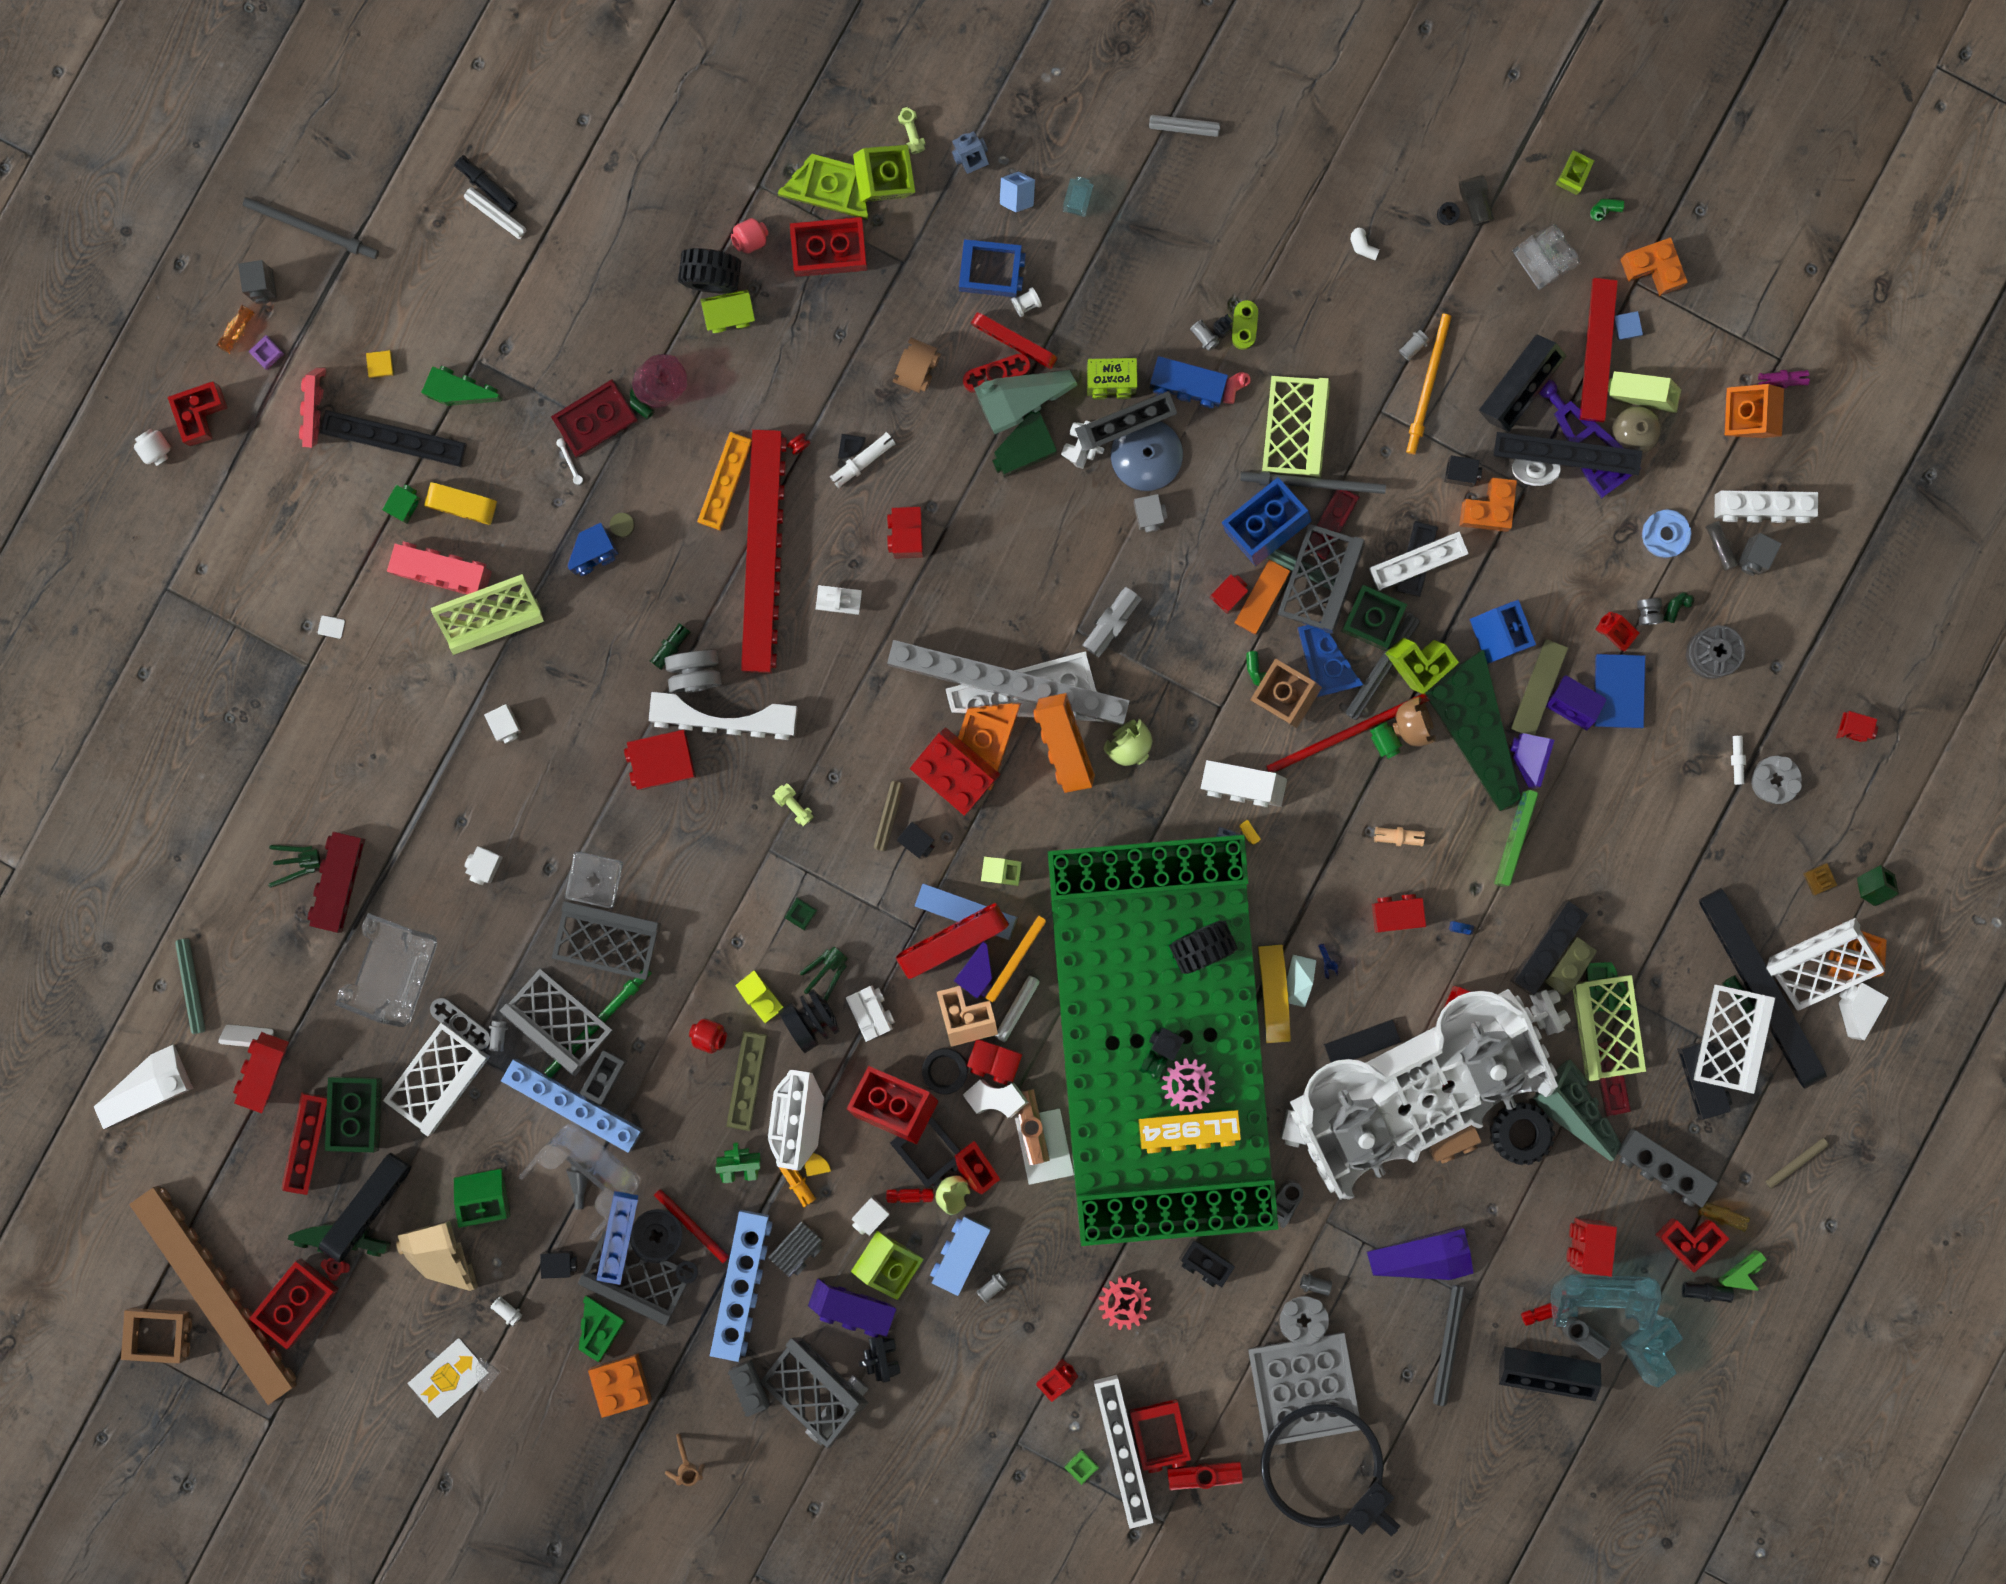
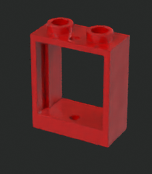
[1129,1399,1191,1473]

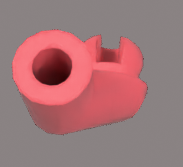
[1223,372,1251,404]

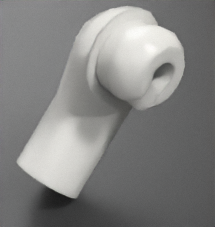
[1350,228,1380,260]

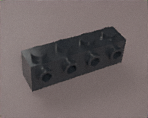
[1479,334,1567,432]
[1499,1347,1602,1401]

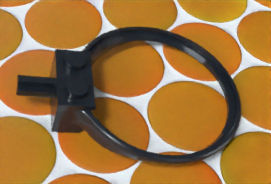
[1261,1404,1401,1537]

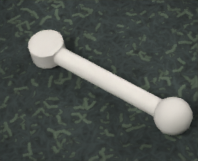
[556,438,583,485]

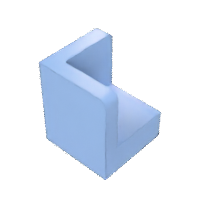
[1000,172,1035,212]

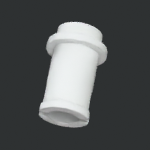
[490,1296,522,1326]

